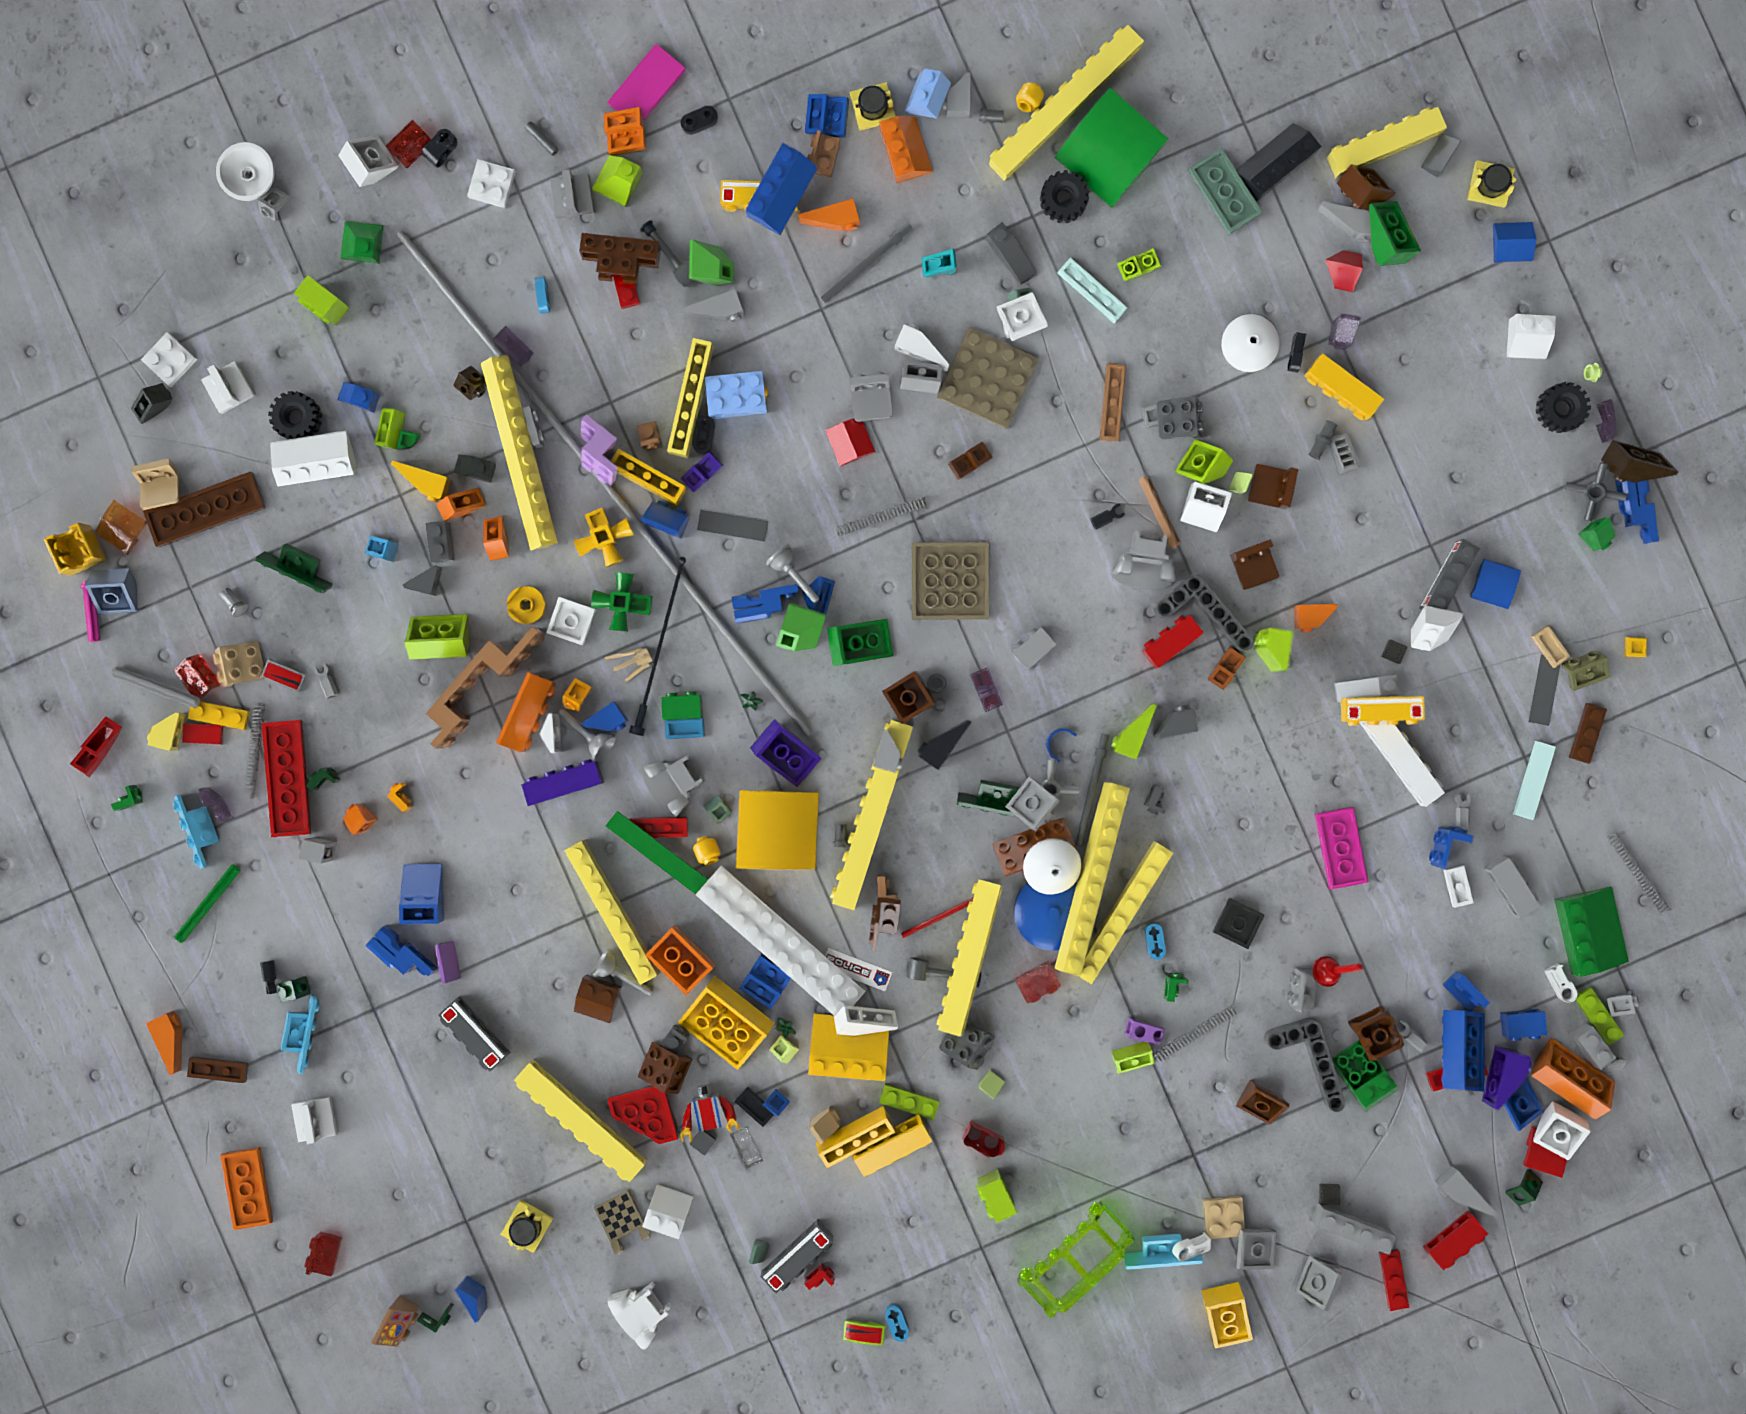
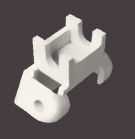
[608,1282,671,1350]

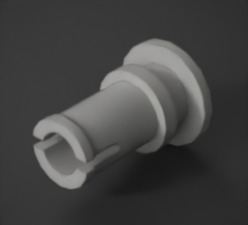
[219,588,249,618]

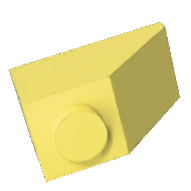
[147,713,187,751]

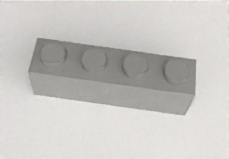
[1311,1203,1396,1255]

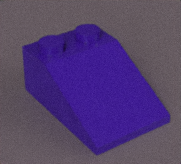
[750,719,822,787]
[1482,1045,1532,1110]

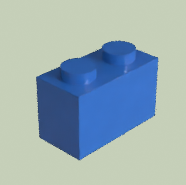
[1500,1009,1548,1041]

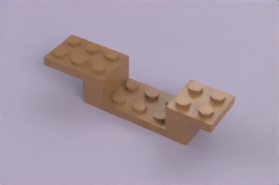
[426,626,546,749]

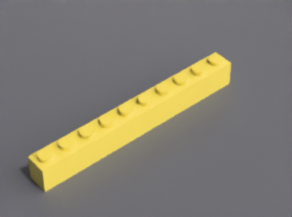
[989,25,1144,181]
[481,355,558,550]
[830,720,913,910]
[1054,782,1130,976]

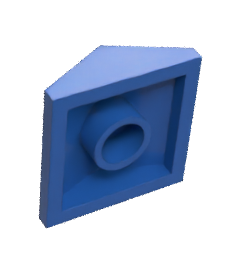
[1493,222,1536,262]
[1504,1077,1544,1131]
[455,1276,487,1323]

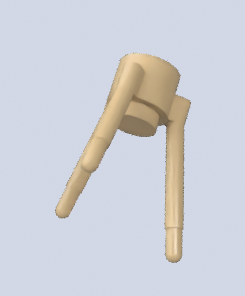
[604,647,653,682]

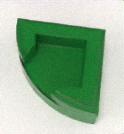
[396,430,420,450]

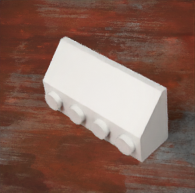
[270,430,358,486]

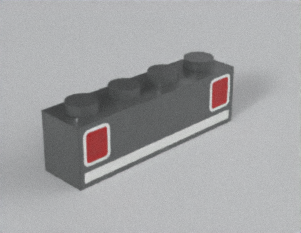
[1419,539,1480,610]
[438,996,511,1071]
[760,1219,833,1294]

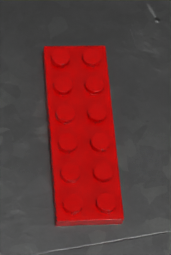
[262,720,311,838]

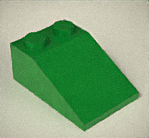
[1369,201,1421,266]
[827,619,893,666]

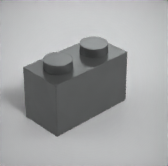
[425,521,455,563]

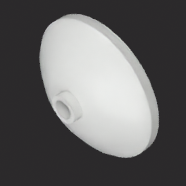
[216,142,275,201]
[1221,314,1280,372]
[1023,838,1081,894]

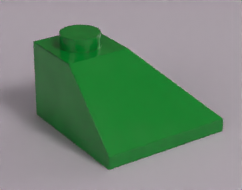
[340,221,384,264]

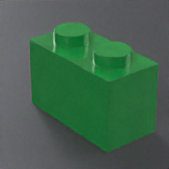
[661,691,703,720]

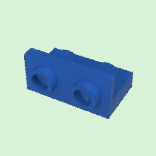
[1443,972,1490,1012]

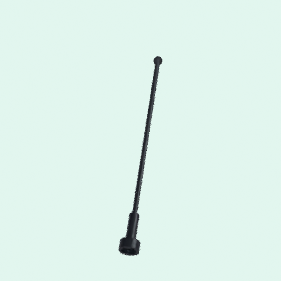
[629,557,686,736]

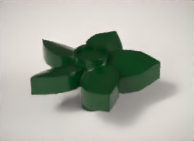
[740,691,763,711]
[774,1017,796,1038]

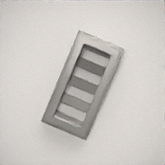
[1329,433,1360,475]

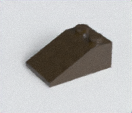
[1601,440,1679,483]

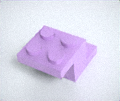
[581,414,617,486]

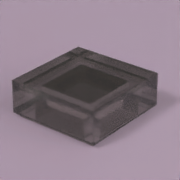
[1381,639,1408,664]
[1319,1184,1340,1205]

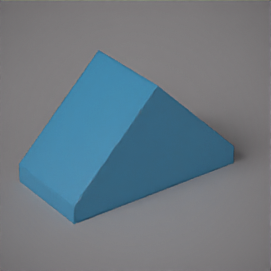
[365,535,399,562]

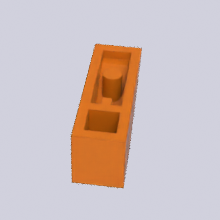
[798,198,860,232]
[146,1011,182,1075]

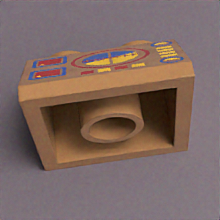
[371,1296,420,1347]

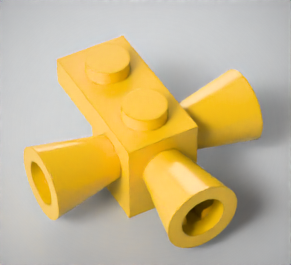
[573,507,634,568]

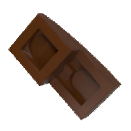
[948,441,993,480]

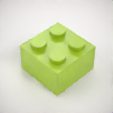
[294,275,350,325]
[976,1168,1017,1223]

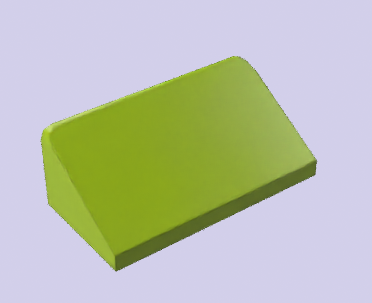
[374,407,405,450]
[1112,1042,1155,1074]

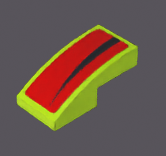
[843,1319,886,1346]

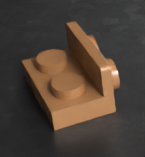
[807,130,840,178]

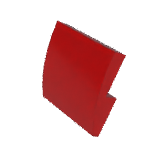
[1523,1126,1567,1178]

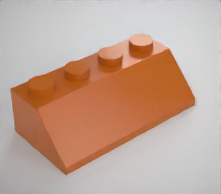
[496,672,556,752]
[1531,1038,1615,1119]

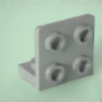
[1287,968,1317,1012]

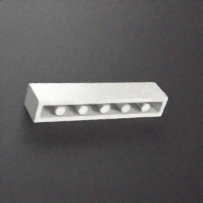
[1360,721,1445,807]

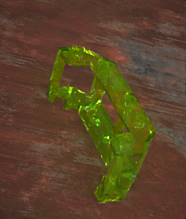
[1017,1201,1135,1319]

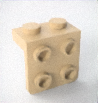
[131,458,179,510]
[213,641,264,687]

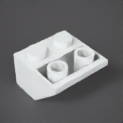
[1180,482,1232,532]

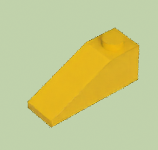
[391,460,452,503]

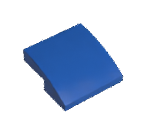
[805,94,849,137]
[1470,559,1521,609]
[739,954,791,1009]

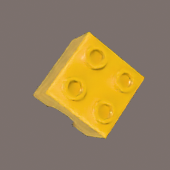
[44,522,107,576]

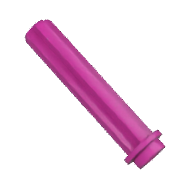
[80,581,100,642]

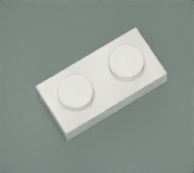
[1443,865,1474,908]

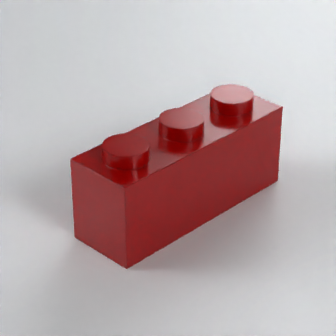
[1142,615,1204,669]
[1423,1211,1488,1270]

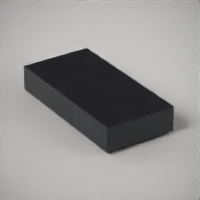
[735,1086,774,1127]

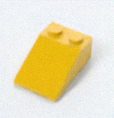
[1201,1282,1253,1348]

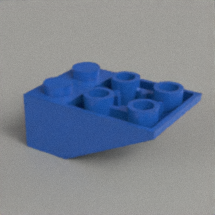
[399,864,444,925]

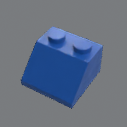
[641,500,690,539]

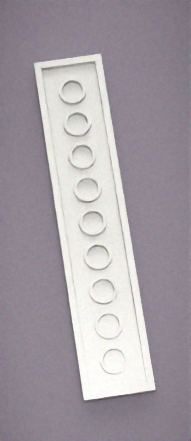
[696,866,865,1016]

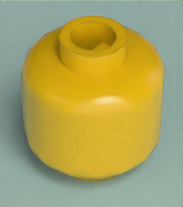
[1016,82,1044,113]
[693,836,721,866]

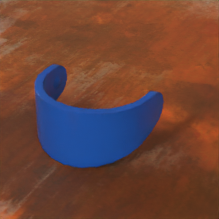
[1046,729,1077,762]

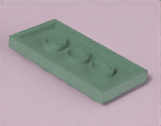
[1188,148,1263,235]

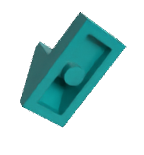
[921,249,957,278]

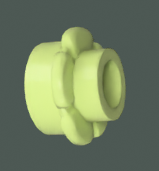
[1584,363,1602,382]

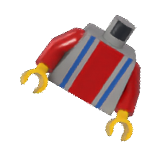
[680,1084,740,1142]

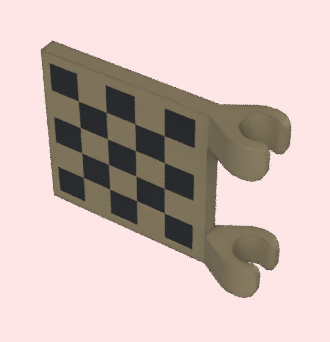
[594,1190,651,1255]

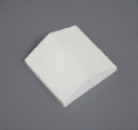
[540,714,562,753]

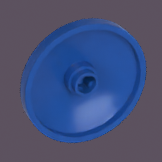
[1014,882,1077,951]

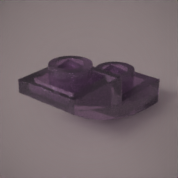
[198,787,234,822]

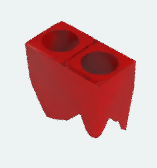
[962,1121,1005,1157]

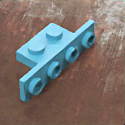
[172,794,219,869]
[280,994,319,1074]
[1123,1234,1203,1269]

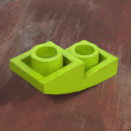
[1117,248,1162,282]

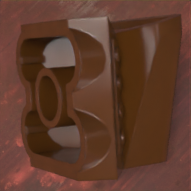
[1348,1006,1404,1061]

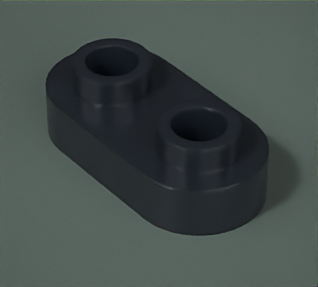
[681,106,718,135]
[692,416,716,455]

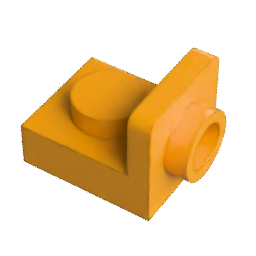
[562,678,592,712]
[387,782,413,812]

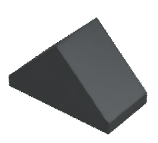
[403,565,442,596]

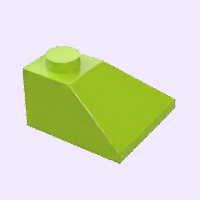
[592,155,643,207]
[1175,439,1233,484]

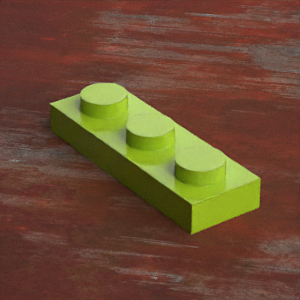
[1575,987,1624,1046]
[879,1083,940,1120]

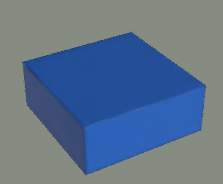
[762,1089,790,1117]

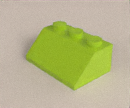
[404,614,470,659]
[1253,628,1293,672]

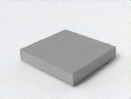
[1236,1229,1277,1270]

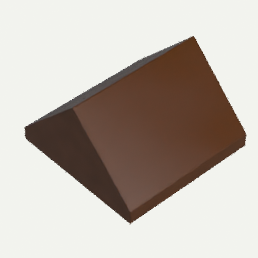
[1236,1080,1290,1125]

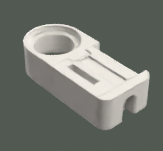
[1544,963,1577,1003]
[1172,1232,1211,1261]

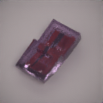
[1596,399,1616,443]
[970,667,1003,712]

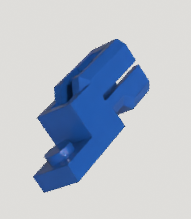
[1616,480,1659,544]
[731,584,799,624]
[366,925,437,976]

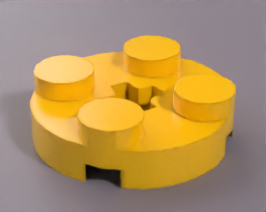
[507,586,547,625]

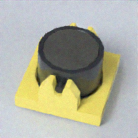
[850,82,895,131]
[1467,160,1516,208]
[501,1199,554,1253]

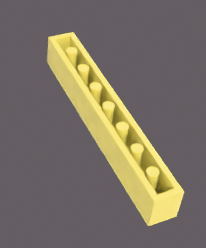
[564,840,660,985]
[1079,841,1173,984]
[937,879,1003,1037]
[514,1059,647,1182]

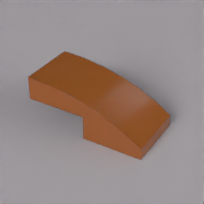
[1208,646,1246,690]

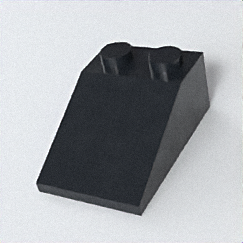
[918,720,971,770]

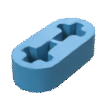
[535,276,550,314]
[1144,923,1166,960]
[885,1303,909,1342]

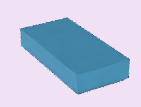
[665,718,705,739]

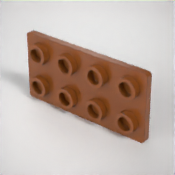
[992,818,1077,879]

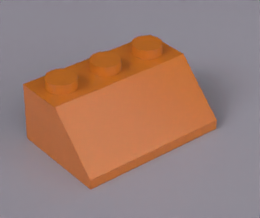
[879,116,933,184]
[645,925,716,995]

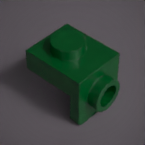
[306,767,341,791]
[276,976,311,1002]

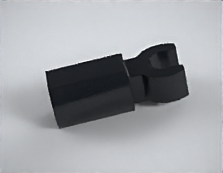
[1090,504,1125,530]
[260,960,277,994]

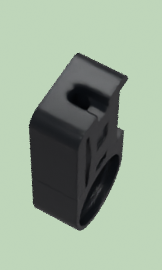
[1287,332,1307,373]

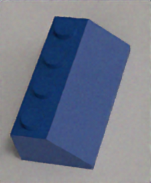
[745,143,818,235]
[1442,1010,1485,1092]

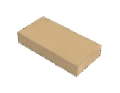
[1531,625,1571,668]

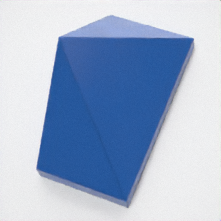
[802,576,835,614]

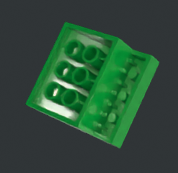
[1055,88,1168,208]

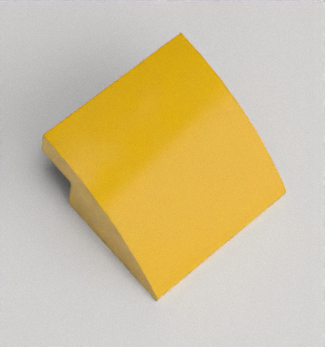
[736,790,819,870]

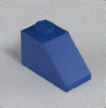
[337,382,380,413]
[581,701,629,732]

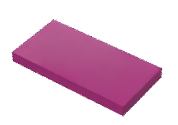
[607,44,686,121]
[1314,807,1368,890]

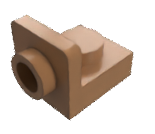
[637,421,662,451]
[877,875,898,899]

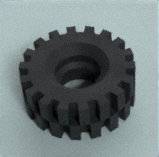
[1040,170,1089,223]
[1536,382,1591,433]
[268,391,322,439]

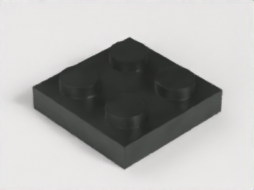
[1212,898,1265,949]

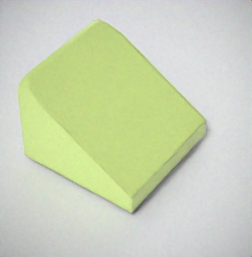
[1229,472,1252,495]
[769,1035,799,1064]
[978,1070,1005,1099]

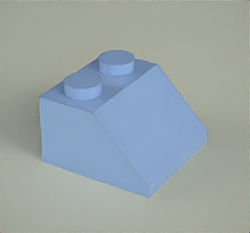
[904,69,951,119]

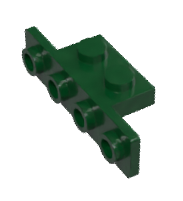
[255,543,333,593]
[957,780,1019,817]

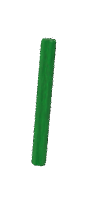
[174,864,241,943]

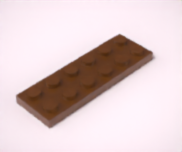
[143,472,266,547]

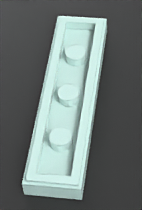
[1058,257,1128,324]
[1513,741,1556,820]

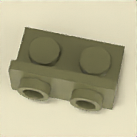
[1562,651,1610,691]

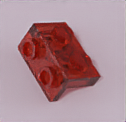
[1014,961,1061,1003]

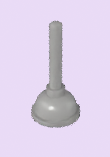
[766,544,819,603]
[559,709,616,761]
[592,949,653,996]

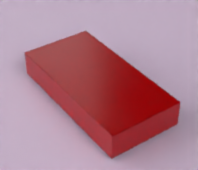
[182,724,223,744]

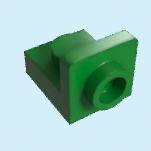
[111,785,143,811]
[1164,973,1188,1002]

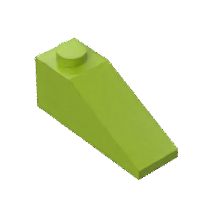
[1111,704,1157,760]

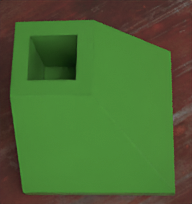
[689,239,734,286]
[776,603,826,652]

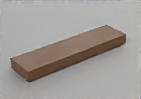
[1099,363,1126,442]
[1139,476,1181,549]

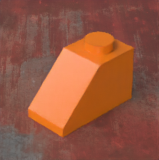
[436,488,486,521]
[483,516,509,561]
[1294,604,1338,632]
[343,803,378,835]

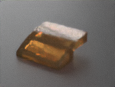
[95,500,147,555]

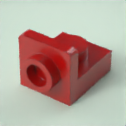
[804,1263,835,1290]

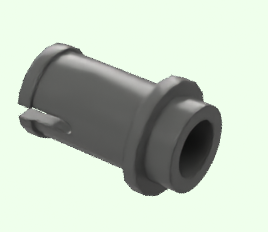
[980,107,1004,123]
[833,824,848,848]

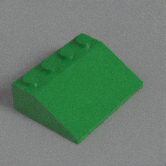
[1554,887,1629,977]

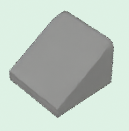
[1602,1055,1627,1074]

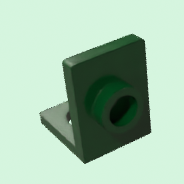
[1505,1169,1543,1206]
[416,1303,454,1333]

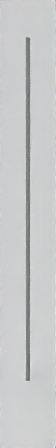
[397,231,813,736]

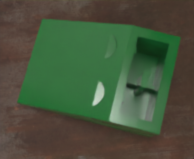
[1332,1040,1398,1112]

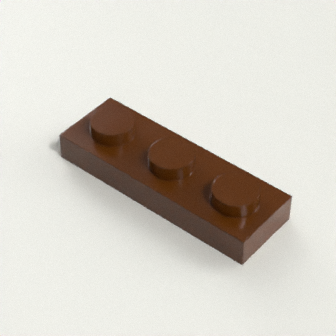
[1569,703,1607,764]
[187,1057,249,1083]

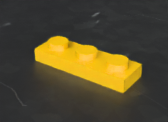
[188,701,250,730]

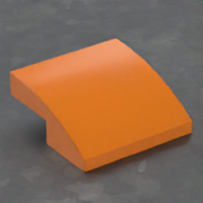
[603,107,647,156]

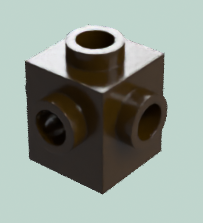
[453,366,486,401]

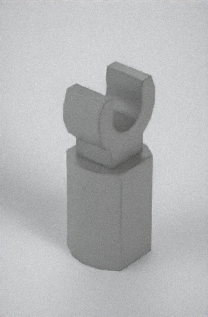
[314,664,339,699]
[1454,794,1471,827]
[1398,1020,1428,1051]

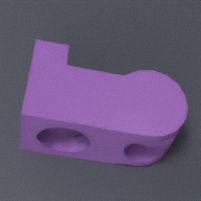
[1124,1017,1165,1044]

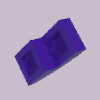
[680,451,724,492]

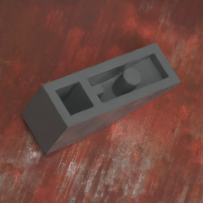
[986,222,1036,284]

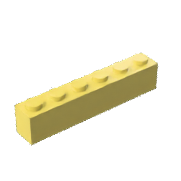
[1327,107,1447,179]
[667,338,714,458]

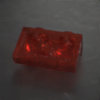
[385,120,432,168]
[173,654,221,700]
[304,1232,342,1277]

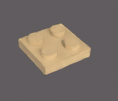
[1203,1196,1245,1239]

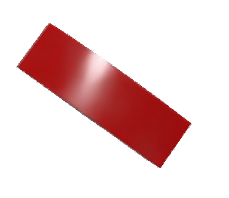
[70,716,122,778]

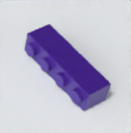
[521,759,604,806]

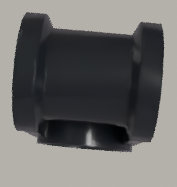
[421,129,458,168]

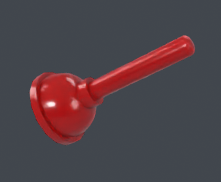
[1312,956,1363,987]

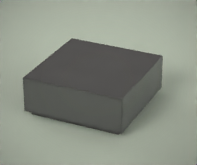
[690,1131,717,1156]

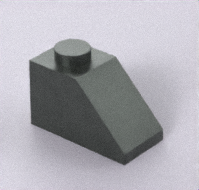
[131,383,173,424]
[454,454,496,483]

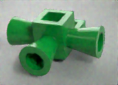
[591,572,653,632]

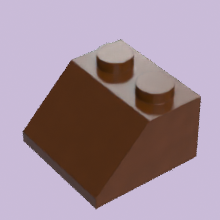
[1337,164,1396,209]
[882,671,937,724]
[574,975,622,1023]

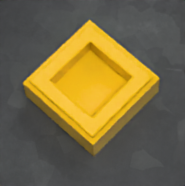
[1624,637,1647,657]

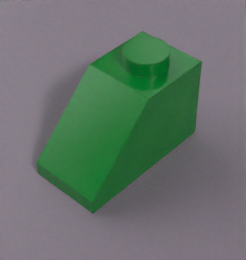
[1579,517,1615,551]

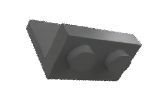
[1157,396,1204,439]
[939,1021,995,1070]

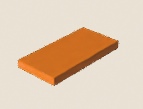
[220,1147,273,1230]

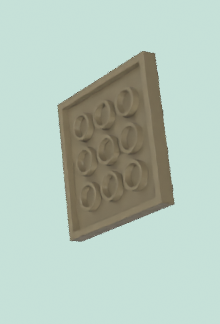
[937,327,1039,429]
[912,542,989,620]

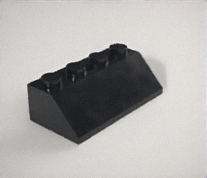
[1236,123,1322,201]

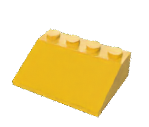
[678,976,775,1070]
[808,1013,889,1081]

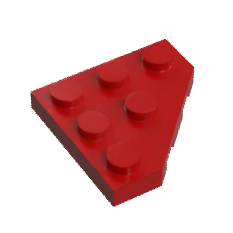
[607,1085,679,1144]

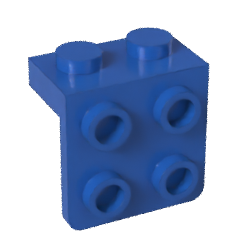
[1429,826,1473,869]

